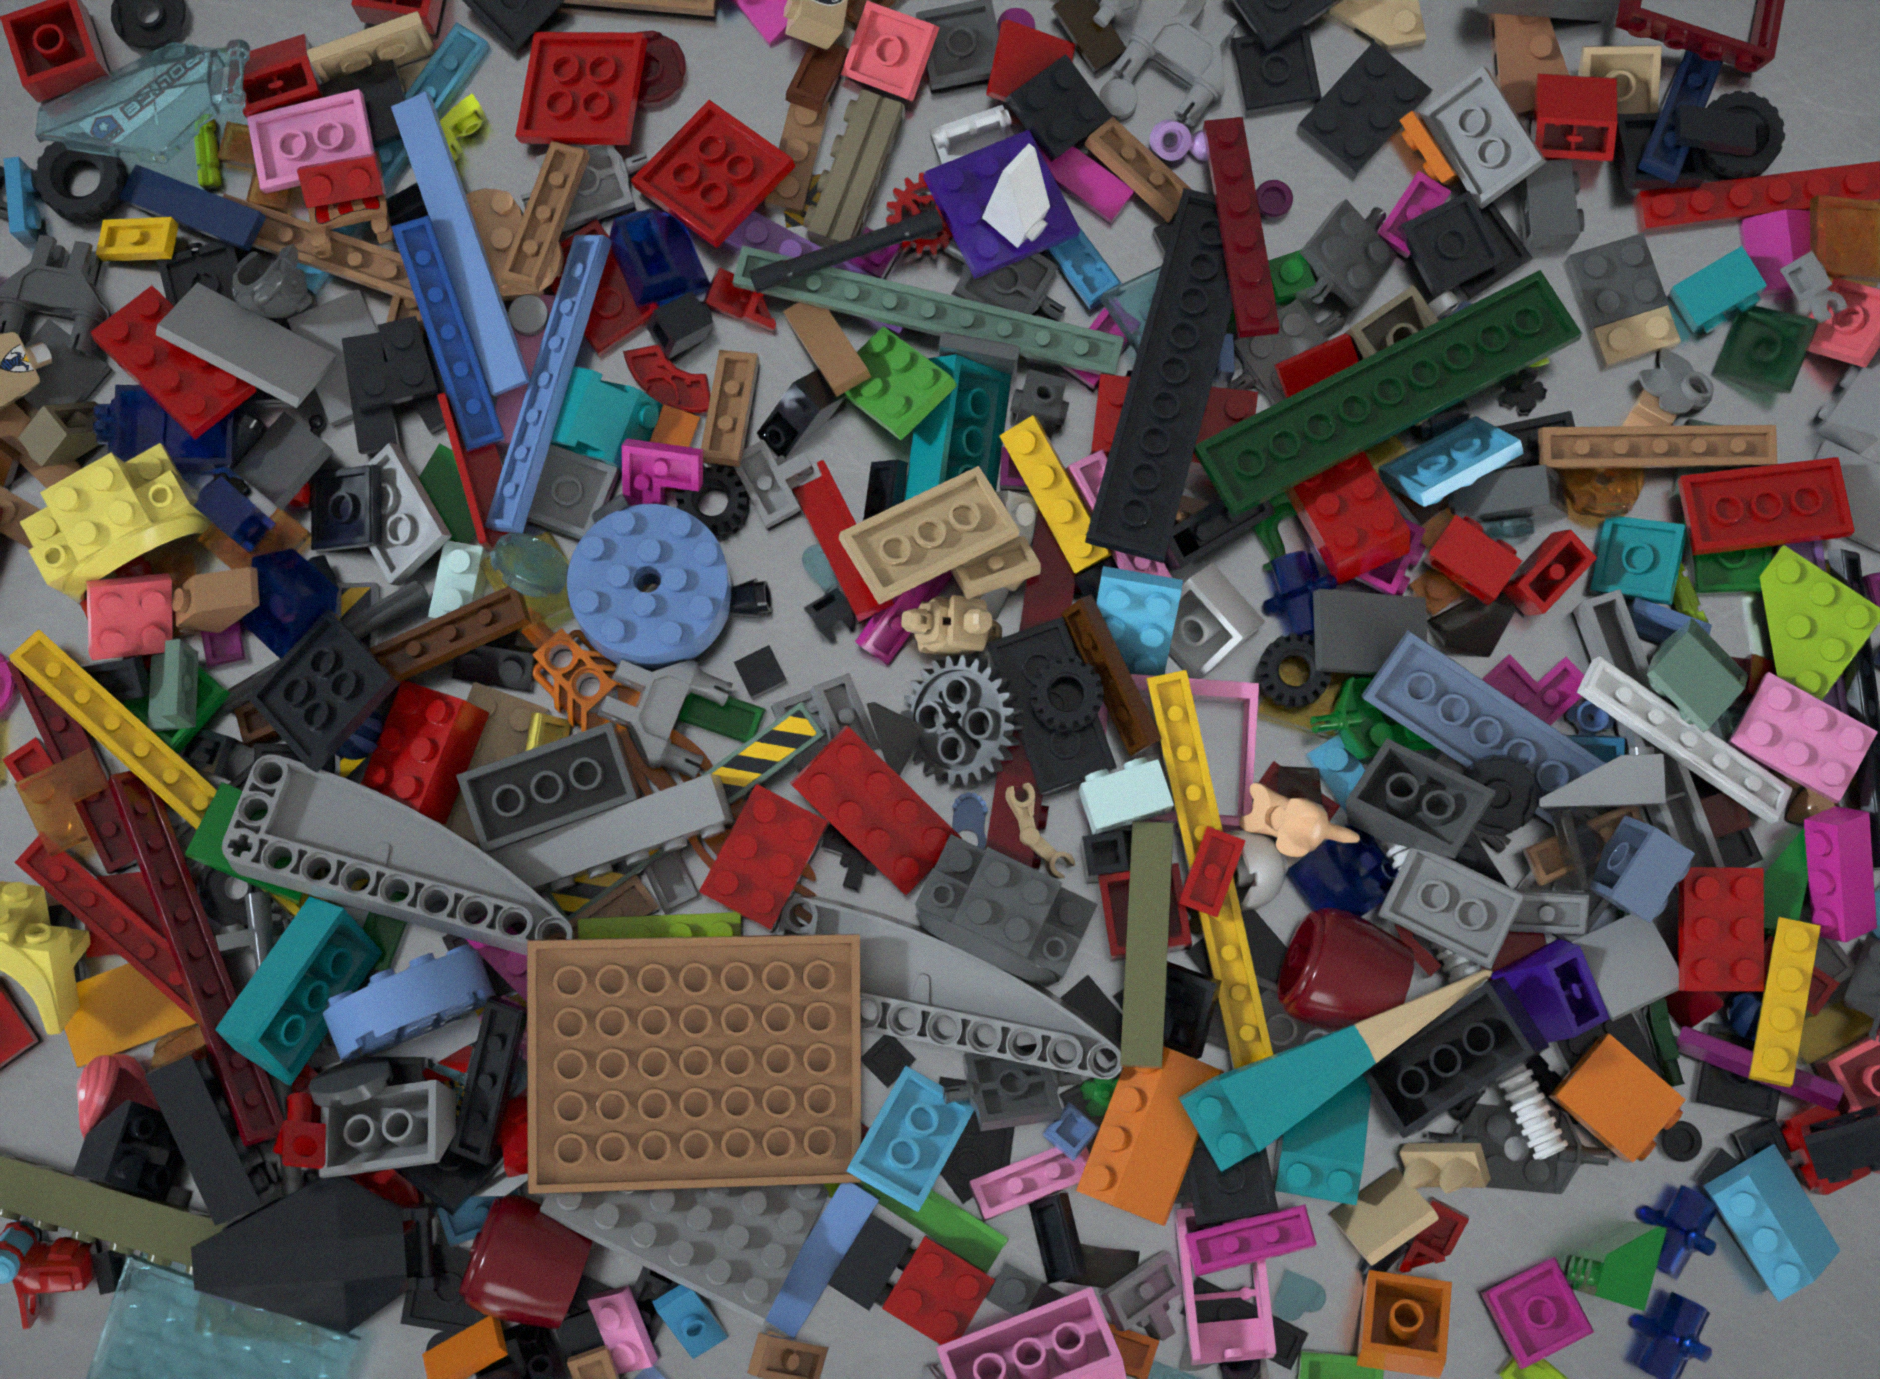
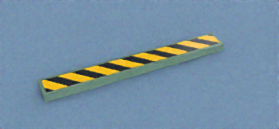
[544,702,826,921]

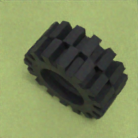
[676,463,749,539]
[1257,633,1332,709]

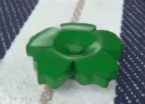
[1080,1078,1119,1117]

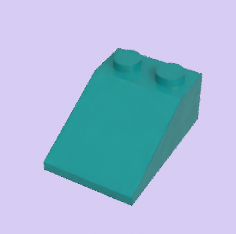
[1272,1074,1372,1205]

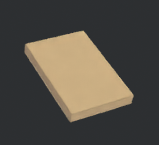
[306,11,436,83]

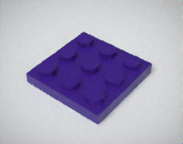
[923,130,1081,279]

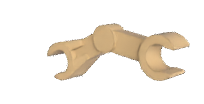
[1005,783,1075,879]

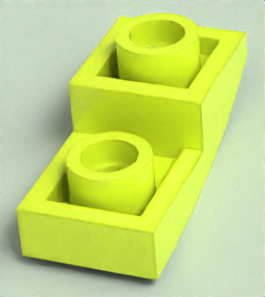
[440,94,487,162]

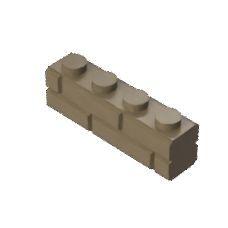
[803,90,905,247]

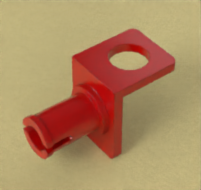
[273,1092,326,1169]

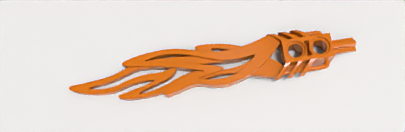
[518,608,817,924]

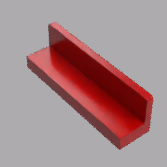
[437,393,524,552]
[793,459,895,622]

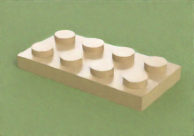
[839,466,1020,604]
[435,682,550,853]

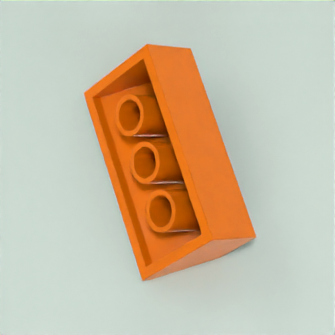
[1076,1046,1224,1226]

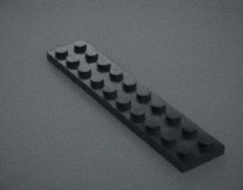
[1085,188,1260,563]

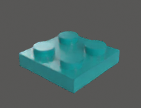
[1590,514,1688,605]

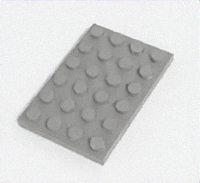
[540,1184,829,1325]

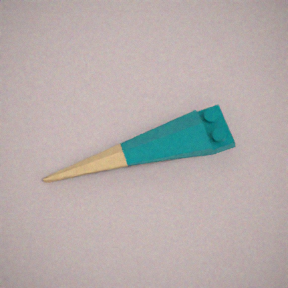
[1178,970,1493,1172]

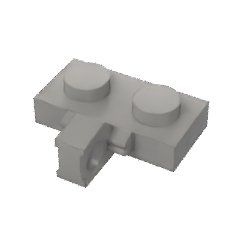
[734,439,814,529]
[1099,1252,1183,1341]

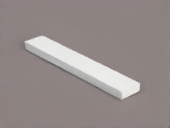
[1577,656,1793,825]

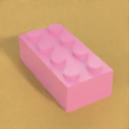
[936,1287,1127,1379]

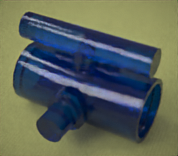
[1263,550,1337,636]
[1639,1185,1718,1281]
[1632,1292,1712,1379]

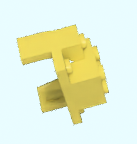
[20,443,216,604]
[0,881,91,1035]

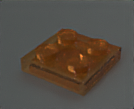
[1810,195,1880,283]

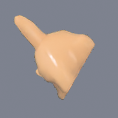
[1239,782,1360,858]

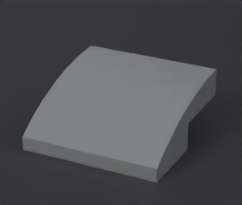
[771,673,880,773]
[1571,914,1679,1021]

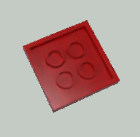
[515,32,648,145]
[631,100,796,248]

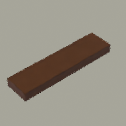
[1061,594,1162,756]

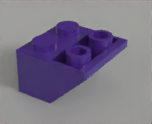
[1490,939,1610,1043]

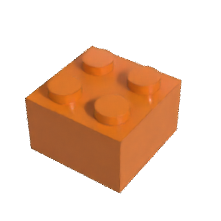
[1357,1270,1452,1378]

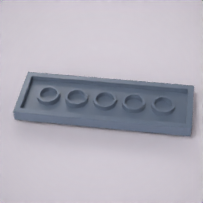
[1361,630,1606,831]

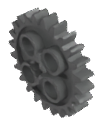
[901,655,1023,785]

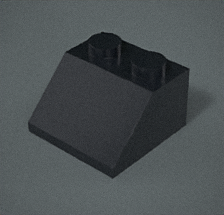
[1801,1104,1880,1183]

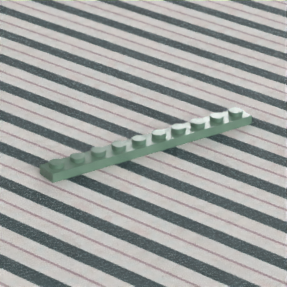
[732,245,1124,375]

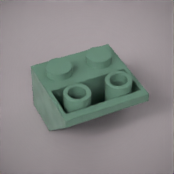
[1646,618,1748,733]

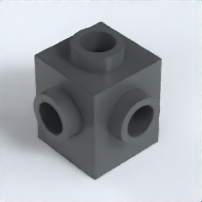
[1010,369,1069,438]

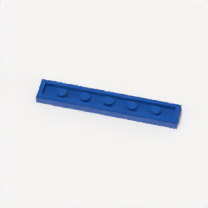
[391,215,505,452]

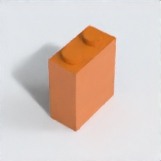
[1549,1034,1686,1163]

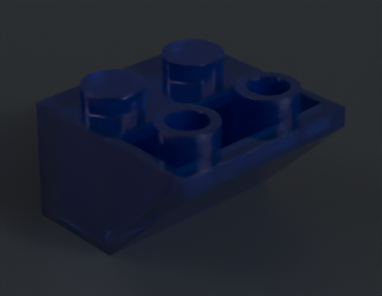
[609,208,710,308]
[242,548,338,659]
[1288,824,1399,917]

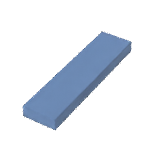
[766,1182,881,1338]

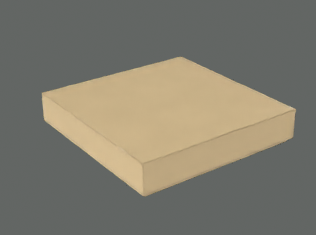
[1330,1168,1439,1266]

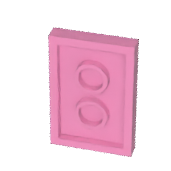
[247,89,375,194]
[1727,672,1877,804]

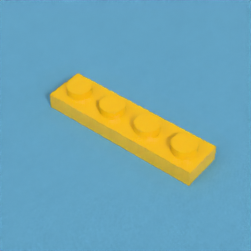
[999,415,1112,574]
[1748,917,1821,1088]

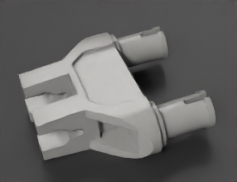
[1111,0,1237,127]
[597,660,733,779]

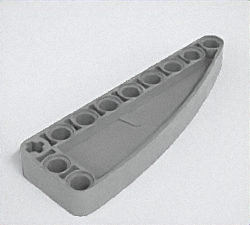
[222,754,575,956]
[778,895,1123,1079]

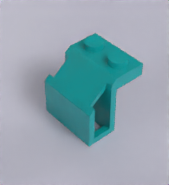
[550,366,663,473]

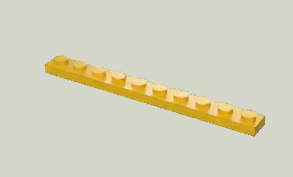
[9,629,330,918]
[1146,670,1273,1070]

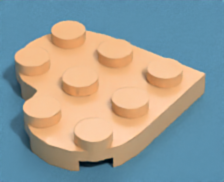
[466,188,564,301]

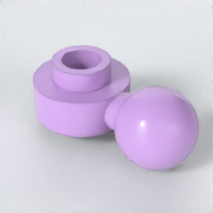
[1150,119,1208,161]

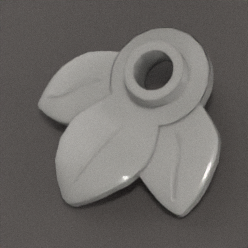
[1638,348,1714,415]

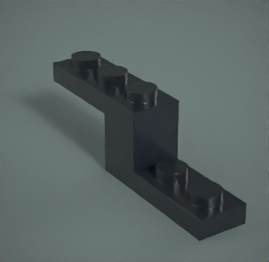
[1074,498,1276,602]

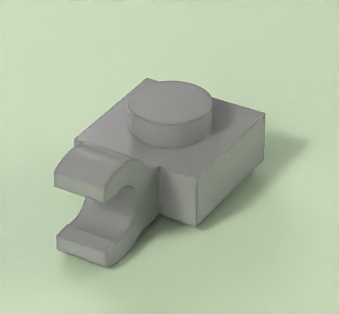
[1780,251,1847,324]
[215,914,282,956]

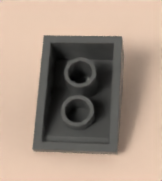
[1346,738,1495,859]

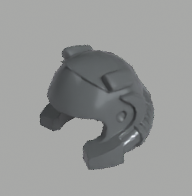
[231,244,312,319]

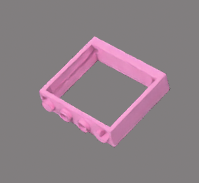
[1098,674,1259,833]

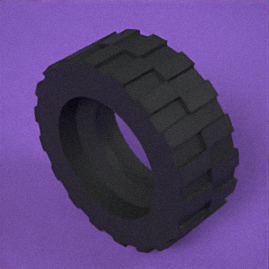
[1698,90,1785,180]
[34,132,128,224]

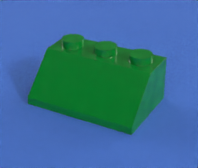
[1567,1222,1667,1311]

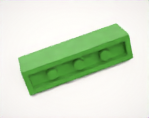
[857,1180,1009,1273]

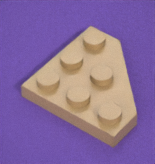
[1329,0,1427,51]

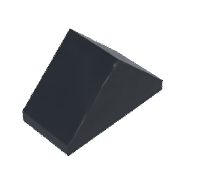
[179,729,248,781]

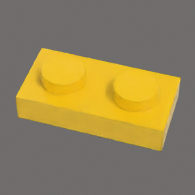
[96,217,179,262]

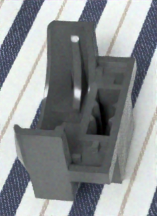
[915,834,1098,986]

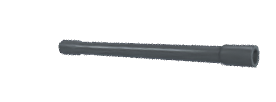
[244,892,306,1198]

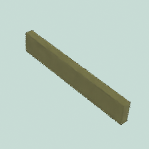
[1120,821,1174,1069]

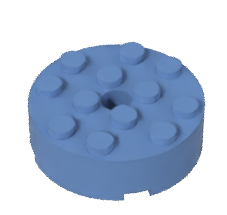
[567,504,732,670]
[323,944,497,1061]

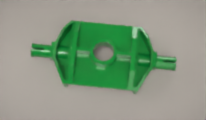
[1310,677,1436,760]

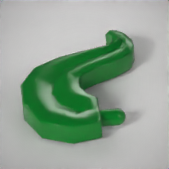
[1254,492,1297,572]

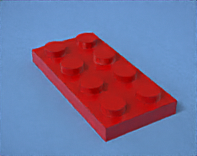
[90,285,257,440]
[1677,457,1855,556]
[790,725,962,895]

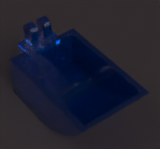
[93,385,234,473]

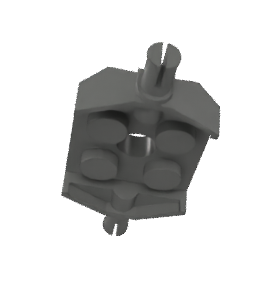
[1426,1103,1610,1194]

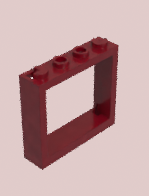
[1615,0,1785,73]

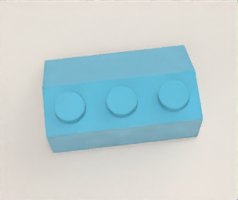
[1703,1144,1841,1302]

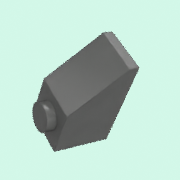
[986,1260,1069,1316]

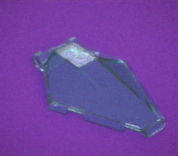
[35,39,250,165]

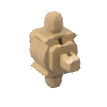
[901,595,1002,656]

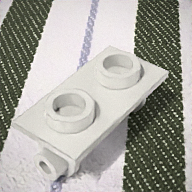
[930,105,1014,164]

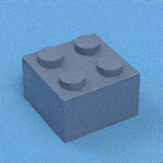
[1581,815,1695,923]

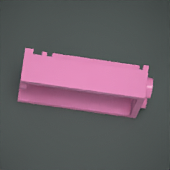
[1175,1202,1276,1365]

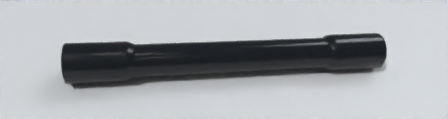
[749,208,943,293]

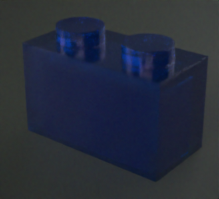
[193,476,276,553]

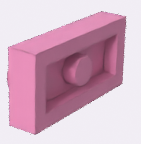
[587,1285,658,1374]

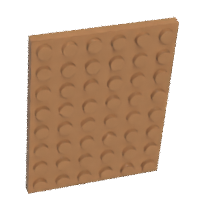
[527,934,861,1194]

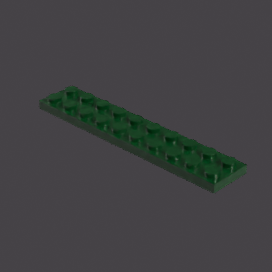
[1194,270,1582,518]

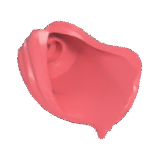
[76,1054,161,1139]

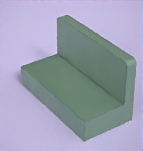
[148,639,199,732]

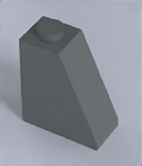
[1448,464,1569,524]

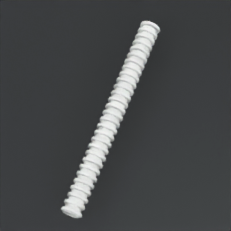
[1381,841,1568,1160]

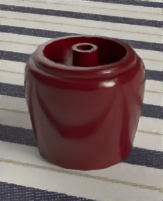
[1277,907,1414,1031]
[459,1194,593,1329]

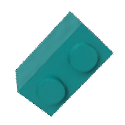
[1668,246,1767,334]

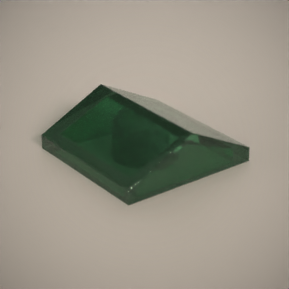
[1714,305,1819,394]

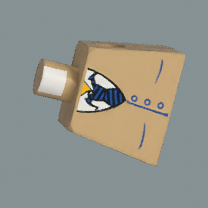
[0,332,52,410]

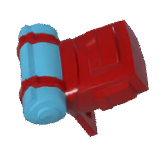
[0,1220,97,1330]

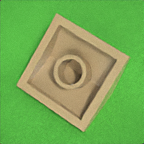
[1578,45,1662,114]

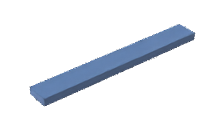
[391,91,531,396]
[485,235,612,534]

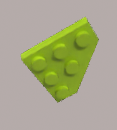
[1760,544,1880,701]

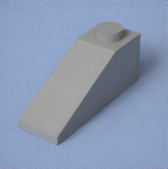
[1539,747,1666,809]

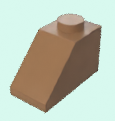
[172,567,259,633]

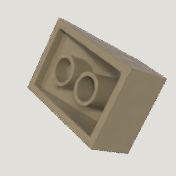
[1345,285,1439,426]

